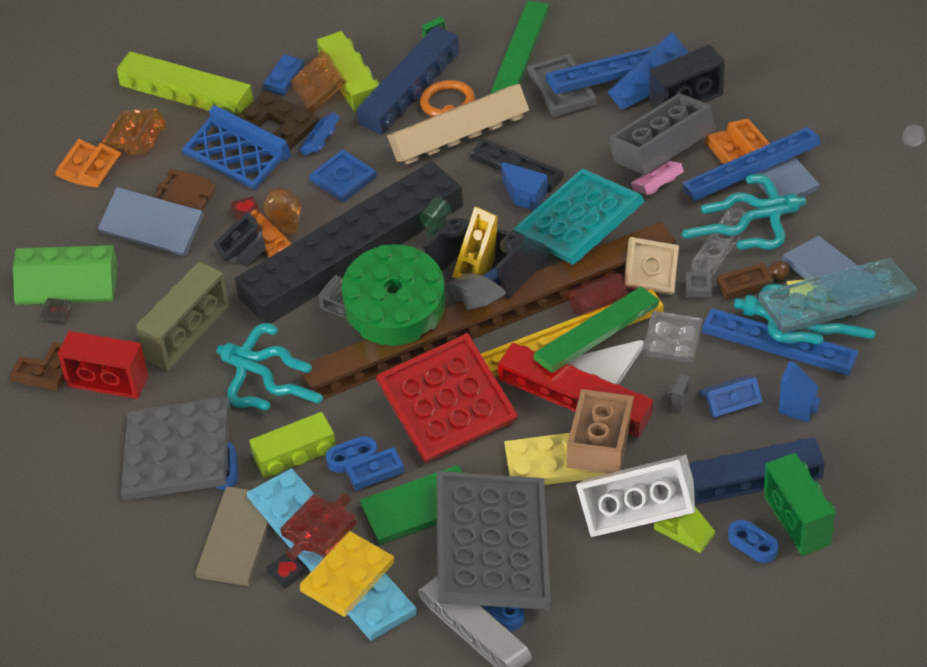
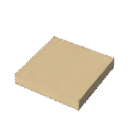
[623,237,679,295]

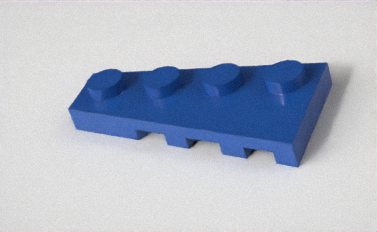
[607,32,689,110]

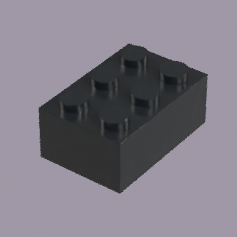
[649,44,725,109]

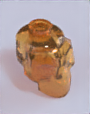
[264,187,301,234]

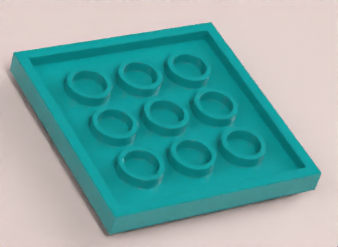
[513,168,644,265]

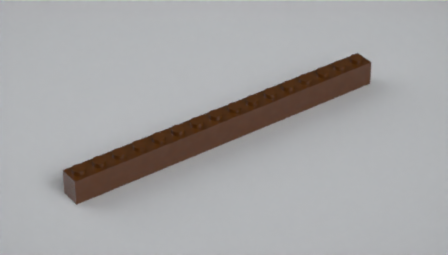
[300,221,676,403]

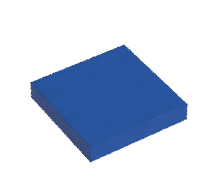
[309,149,377,203]

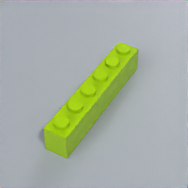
[117,51,253,116]

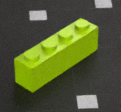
[317,31,380,112]

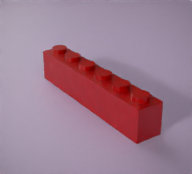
[498,342,653,438]

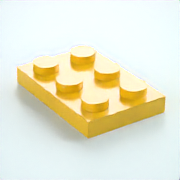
[300,531,394,617]

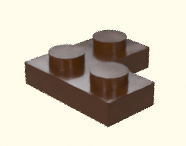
[10,342,65,391]

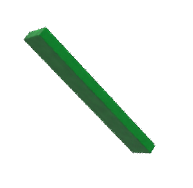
[491,1,549,93]
[533,287,659,373]

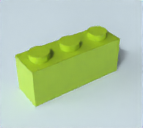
[249,412,336,478]

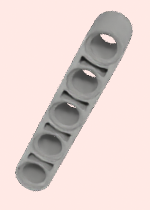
[418,576,532,667]

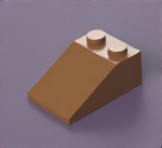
[567,389,634,474]

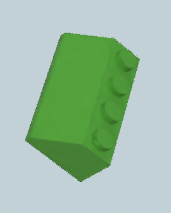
[13,245,118,305]

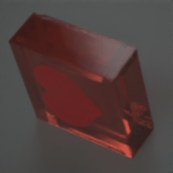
[231,196,261,221]

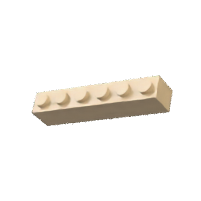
[387,84,529,164]

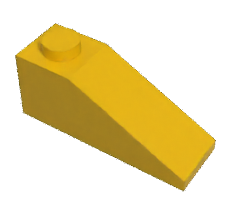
[452,207,498,278]

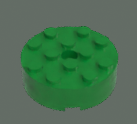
[342,245,445,346]

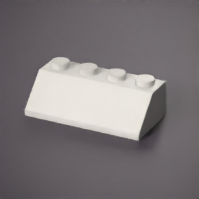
[576,454,695,537]

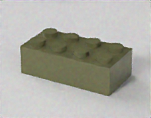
[136,261,229,371]

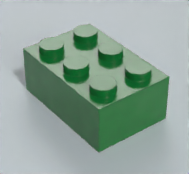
[764,453,836,556]

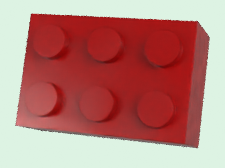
[58,331,149,399]

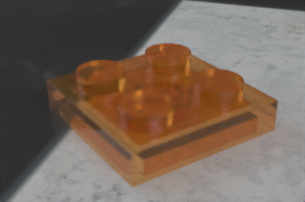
[291,50,346,113]

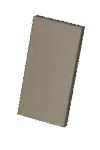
[195,487,270,586]

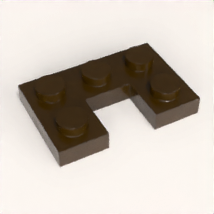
[237,90,319,151]

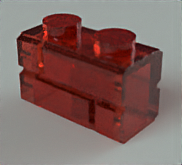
[566,273,628,315]

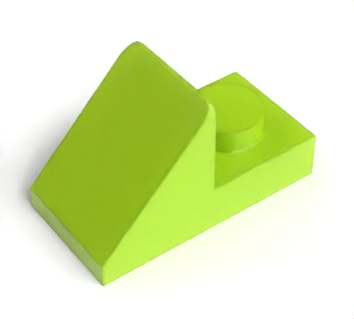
[654,507,715,553]

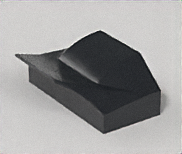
[213,211,266,266]

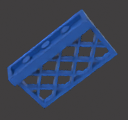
[182,105,291,191]

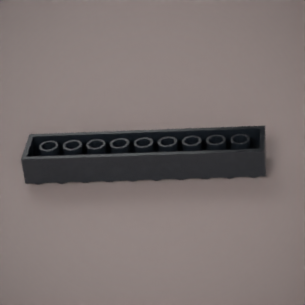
[235,161,463,324]

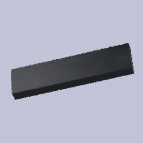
[470,138,564,192]

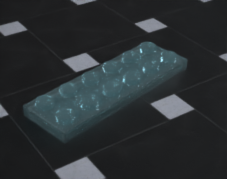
[758,257,917,334]

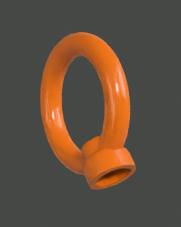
[420,80,475,117]

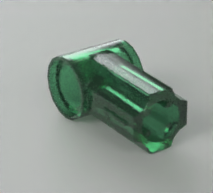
[419,197,451,240]

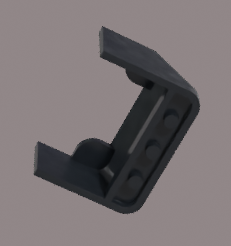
[423,217,549,299]

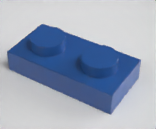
[263,54,305,96]
[299,112,340,156]
[345,447,405,491]

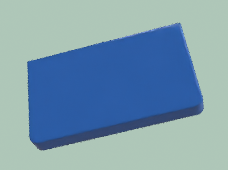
[699,375,763,417]

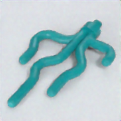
[681,174,806,250]
[734,284,876,345]
[217,323,323,411]

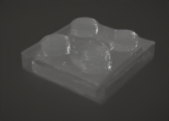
[643,311,703,363]

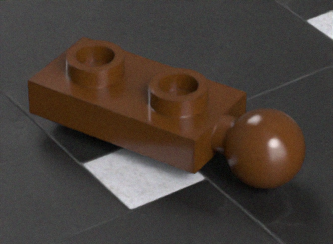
[717,261,790,300]

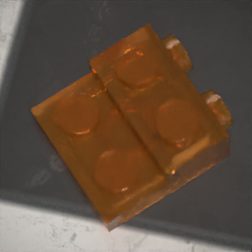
[101,108,166,155]

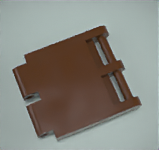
[154,169,217,212]

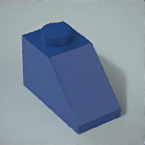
[501,162,548,210]
[779,361,821,422]

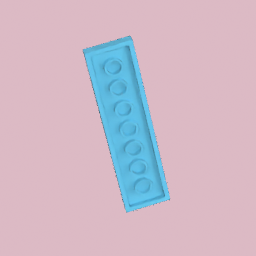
[247,468,416,641]

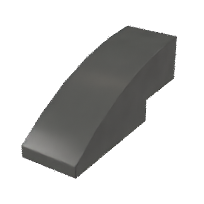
[444,273,506,310]

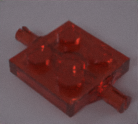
[280,493,357,561]

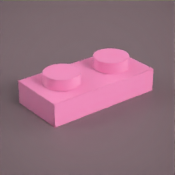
[631,161,684,195]

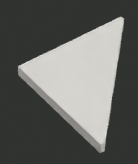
[567,340,644,384]

